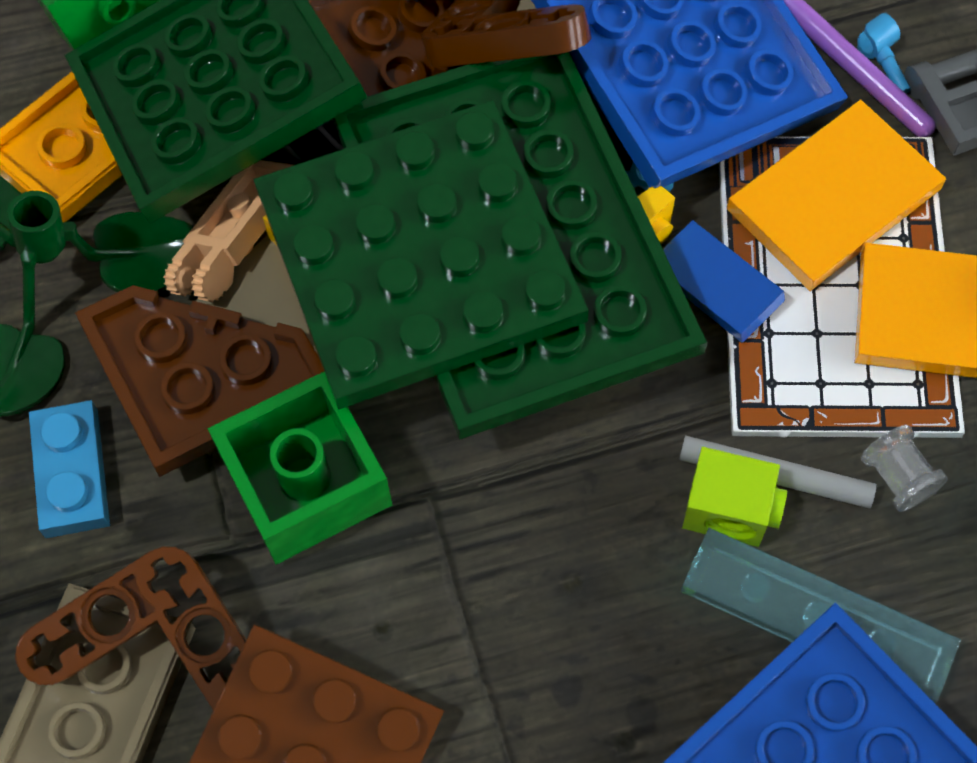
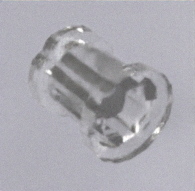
[860,425,948,512]

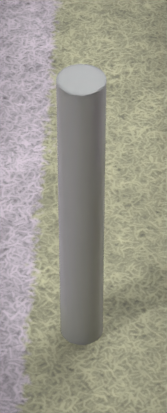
[679,435,877,509]

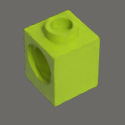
[682,446,787,547]

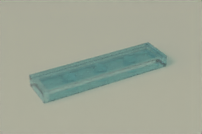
[681,528,961,703]

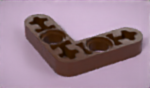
[421,0,592,67]
[15,547,247,711]

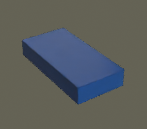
[663,220,785,343]

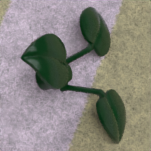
[0,176,194,417]

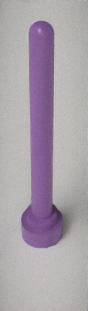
[783,0,935,137]

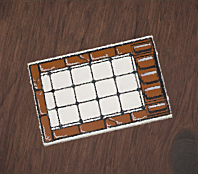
[719,137,965,439]

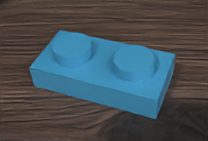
[29,400,110,538]

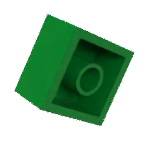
[207,371,393,565]

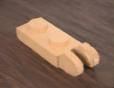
[163,160,294,302]

